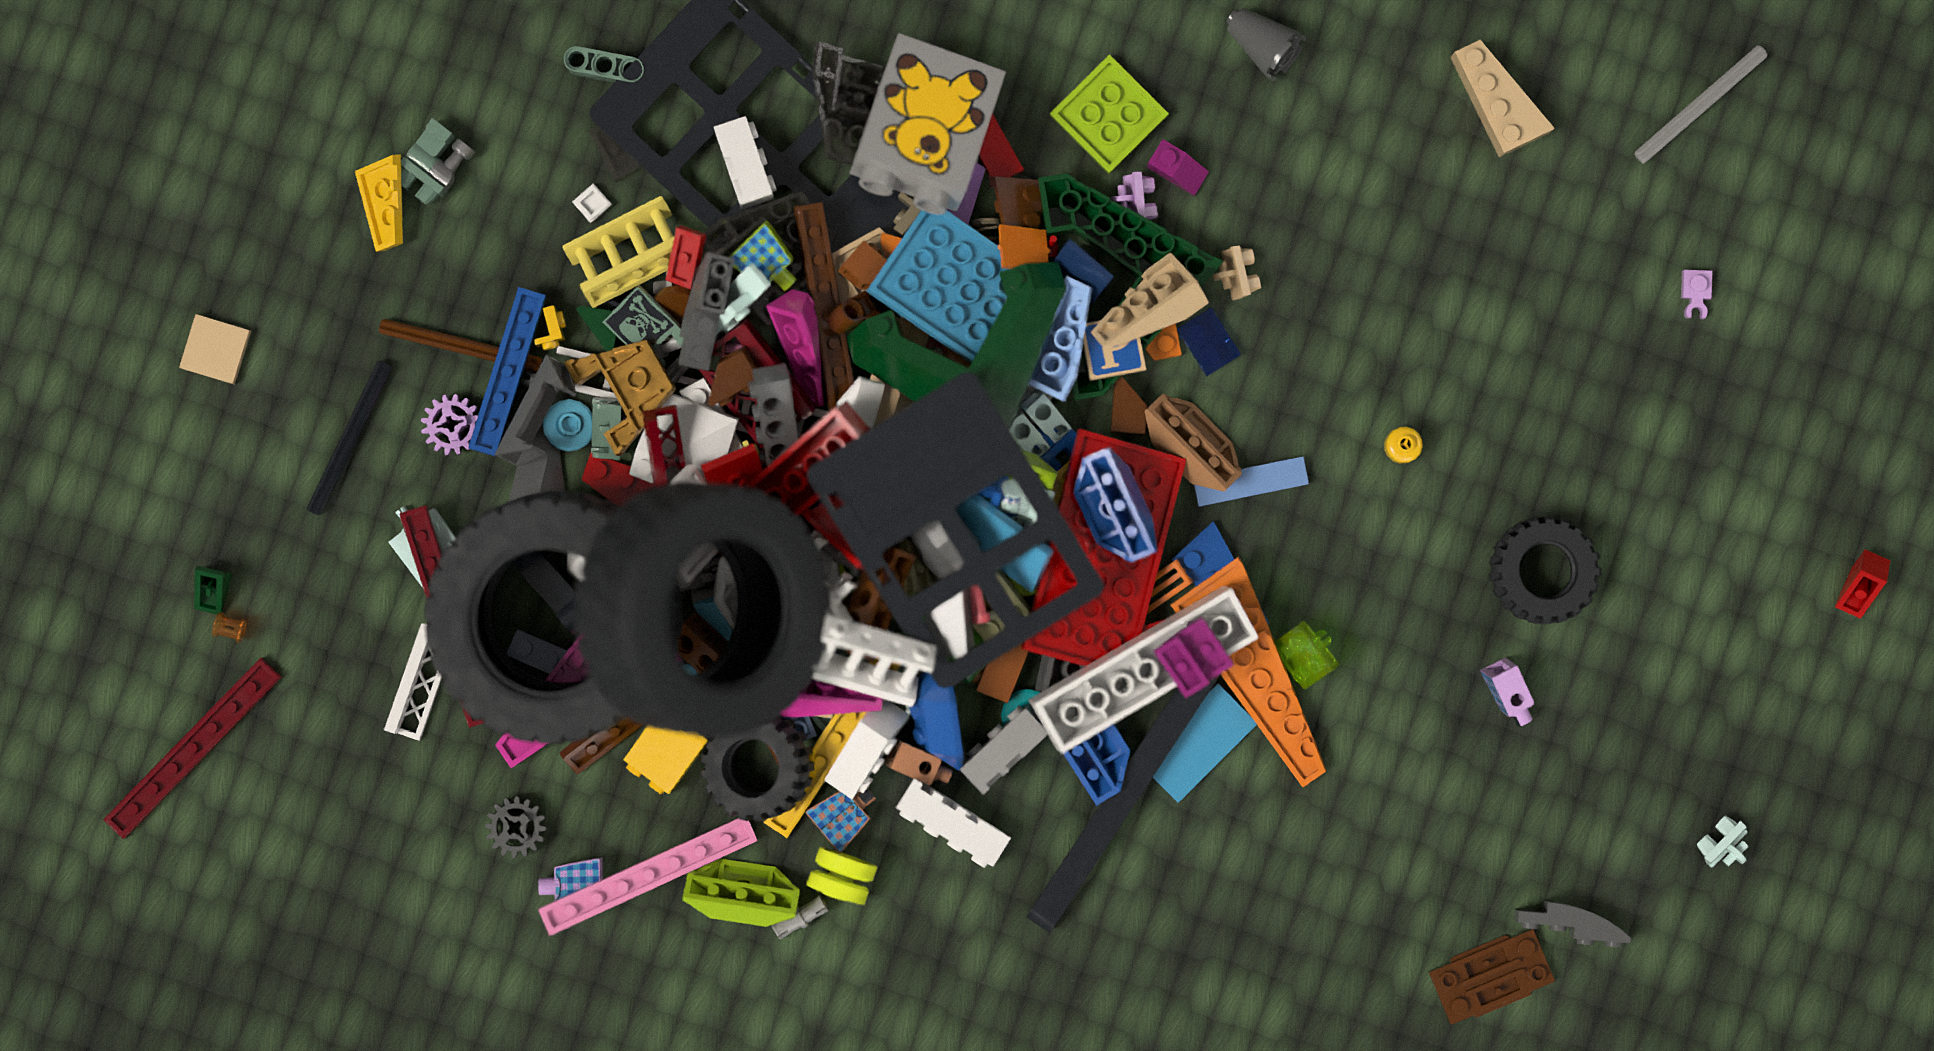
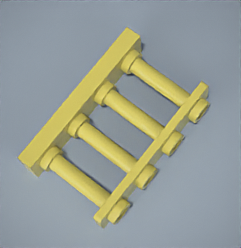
[563,196,674,308]

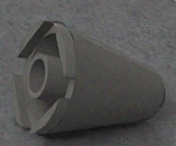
[1226,8,1306,81]

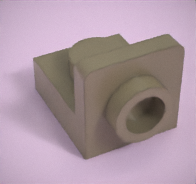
[893,192,921,237]

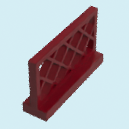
[699,317,816,449]

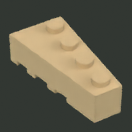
[1450,40,1555,157]

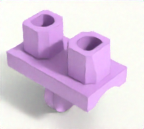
[1110,172,1158,220]

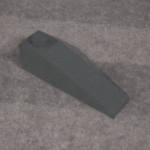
[910,520,982,580]

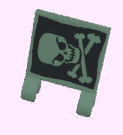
[603,285,683,368]

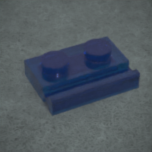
[1177,308,1241,377]

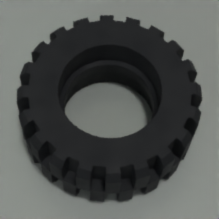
[1489,516,1602,624]
[701,716,814,821]

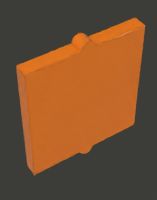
[997,224,1050,269]

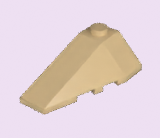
[1091,252,1209,350]

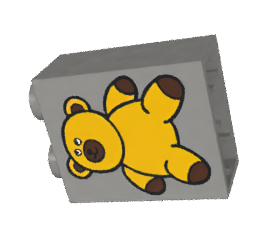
[849,33,1006,215]

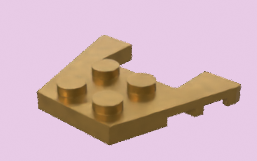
[564,340,676,456]

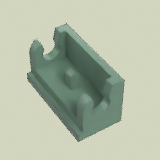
[591,397,624,460]

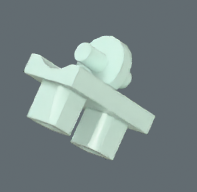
[1697,816,1749,868]

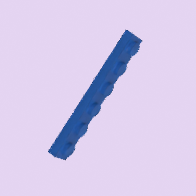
[468,287,546,457]

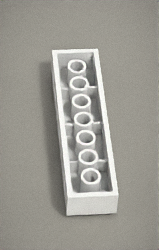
[1029,586,1258,753]

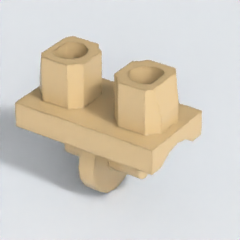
[1212,245,1261,301]

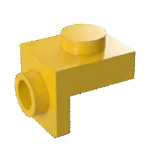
[534,305,566,350]

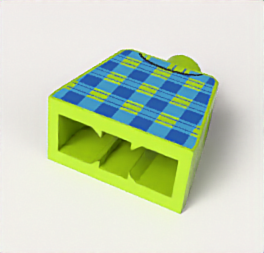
[729,220,796,291]

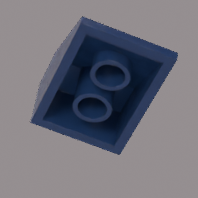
[1053,239,1113,310]

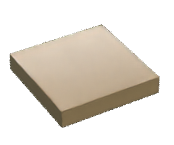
[179,314,251,385]

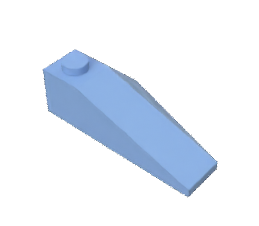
[1029,276,1092,401]

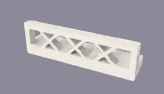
[384,623,442,741]

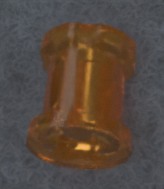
[212,612,247,644]

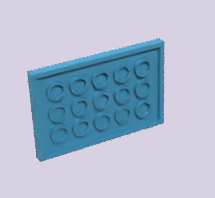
[867,210,1007,364]

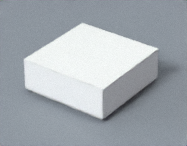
[573,184,613,224]

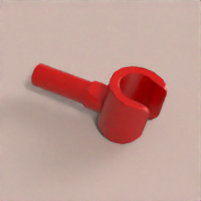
[1047,235,1059,258]

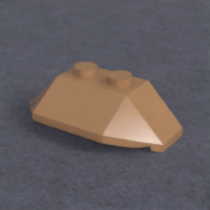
[1144,394,1242,492]

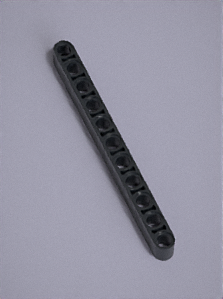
[1026,675,1219,933]

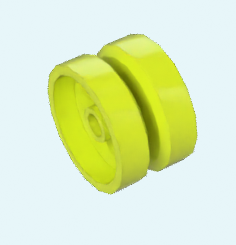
[807,847,878,905]

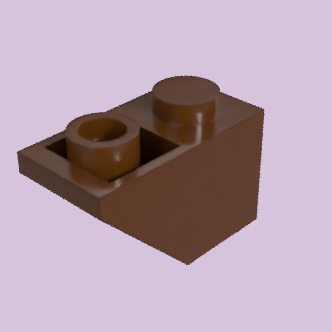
[708,345,759,407]

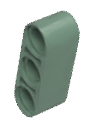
[564,46,644,83]

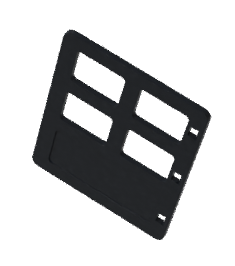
[807,372,1104,688]

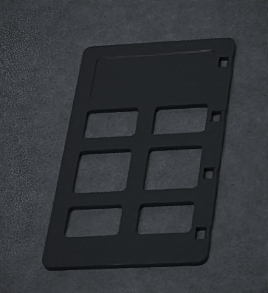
[590,0,909,306]

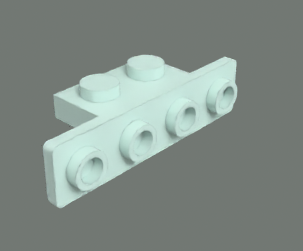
[715,264,770,336]

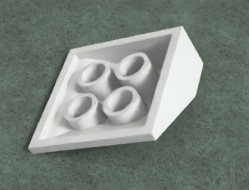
[629,394,739,483]

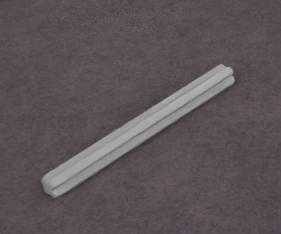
[1634,45,1768,163]

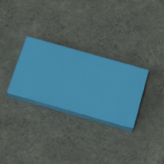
[956,493,1053,593]
[1153,683,1257,803]

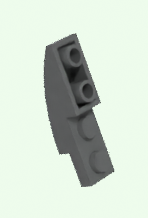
[678,253,734,371]
[1514,900,1631,948]

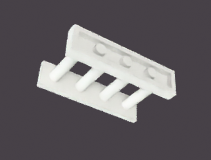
[812,615,936,707]

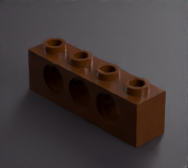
[837,545,916,662]

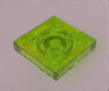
[1275,620,1340,690]

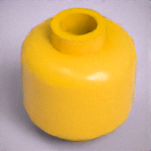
[1384,426,1423,464]

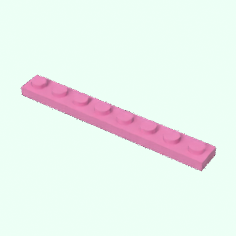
[538,817,757,935]

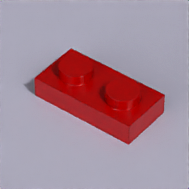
[666,225,706,289]

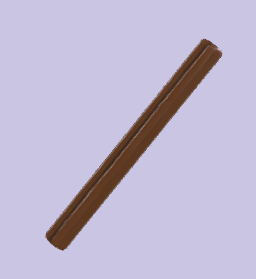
[379,319,543,372]

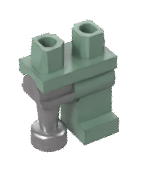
[401,118,475,206]

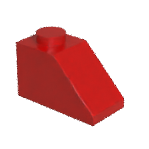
[1835,549,1890,619]

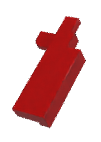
[978,114,1024,178]

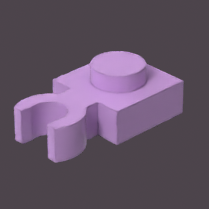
[1681,270,1712,319]

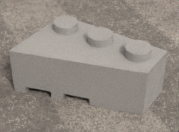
[960,704,1048,795]

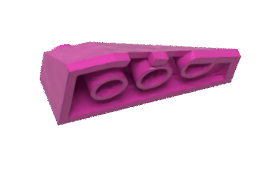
[766,289,824,407]
[781,678,882,717]

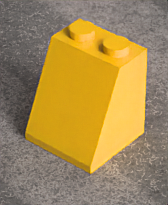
[624,727,708,795]

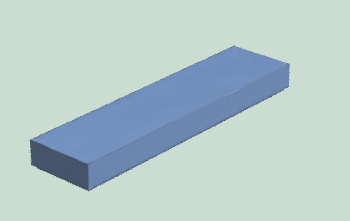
[1194,457,1309,507]

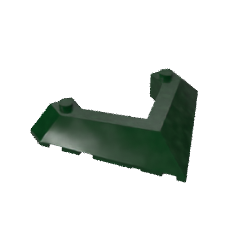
[1038,173,1223,400]
[846,262,1067,429]

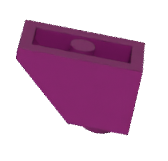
[1147,139,1209,196]

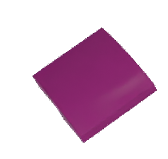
[1154,616,1234,698]

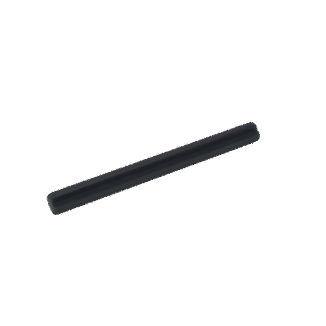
[307,360,392,515]

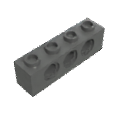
[748,364,798,467]

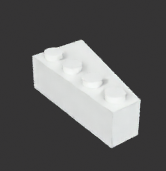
[896,779,1011,868]

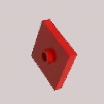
[700,444,763,486]

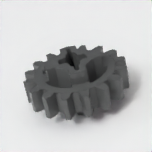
[485,796,548,858]

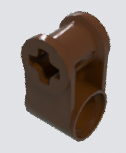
[827,290,882,334]

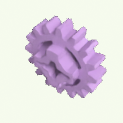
[421,394,478,456]

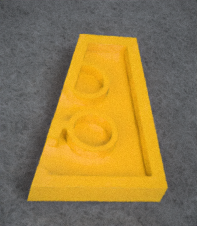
[355,154,403,252]

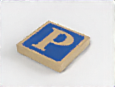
[1083,321,1146,381]

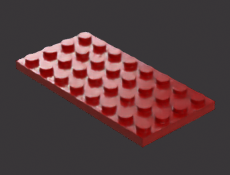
[1021,429,1186,667]

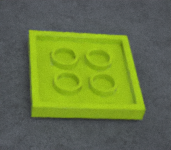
[1050,54,1169,174]

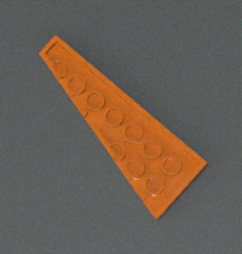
[1171,556,1327,787]

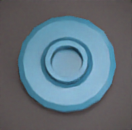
[542,399,592,452]

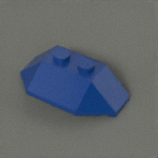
[1073,447,1157,562]
[909,670,963,770]
[1063,723,1131,806]

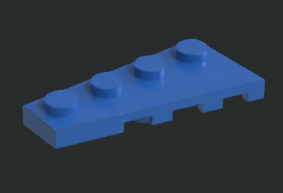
[1172,522,1269,624]

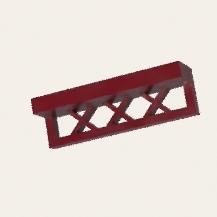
[642,405,686,487]

